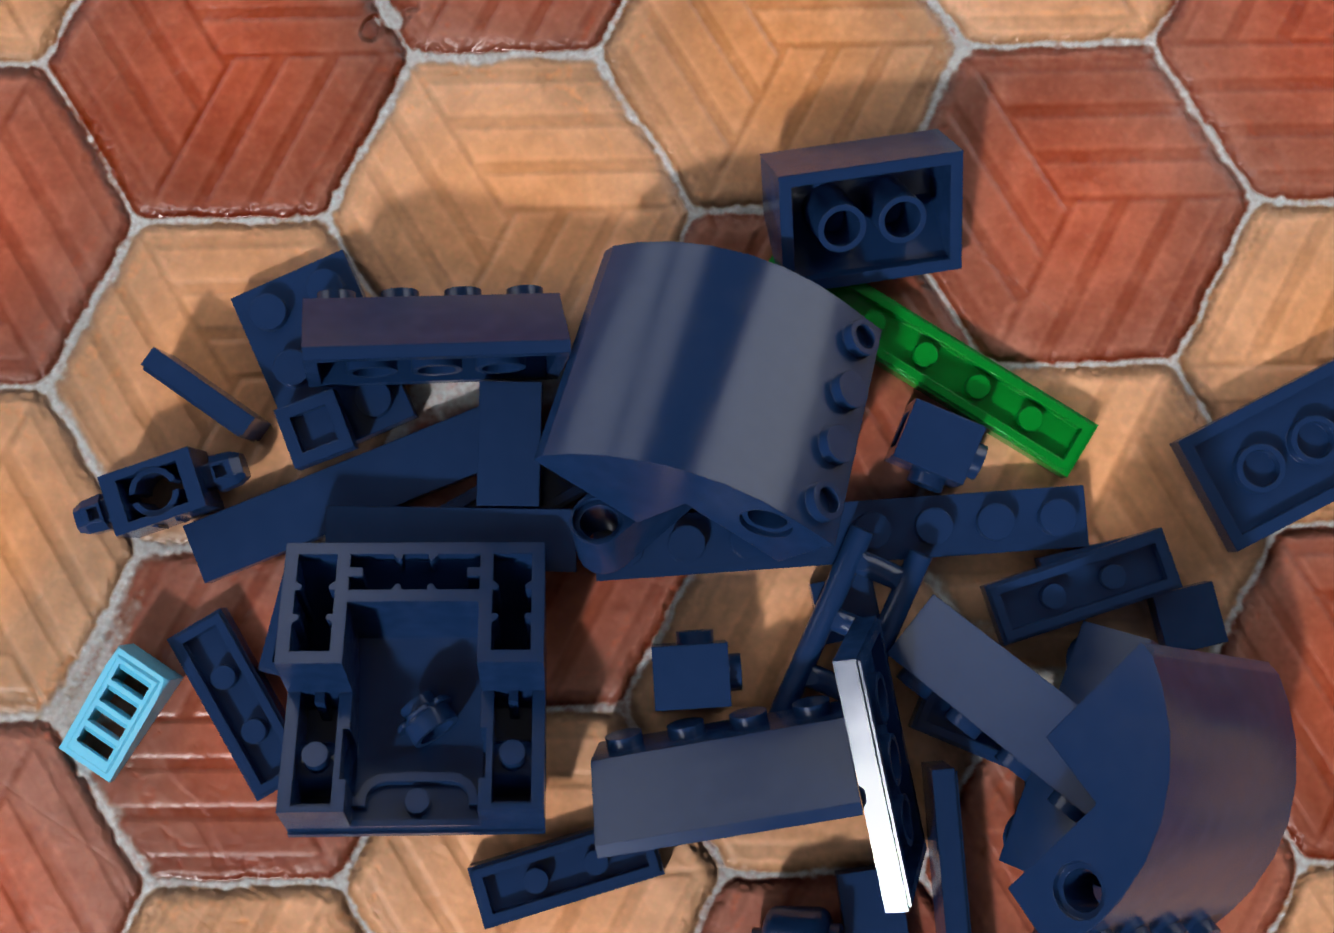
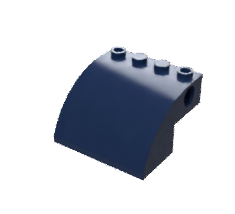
[534,241,882,562]
[274,542,547,838]
[1008,642,1296,933]

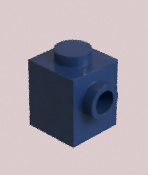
[884,398,988,493]
[651,629,742,711]

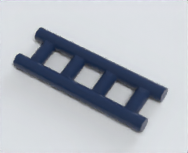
[768,524,932,713]

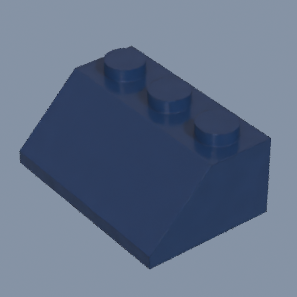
[760,129,964,289]

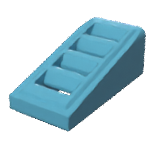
[59,643,184,783]

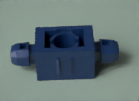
[73,446,251,538]

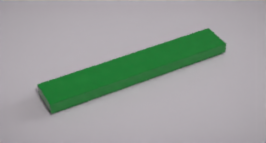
[769,255,1098,479]

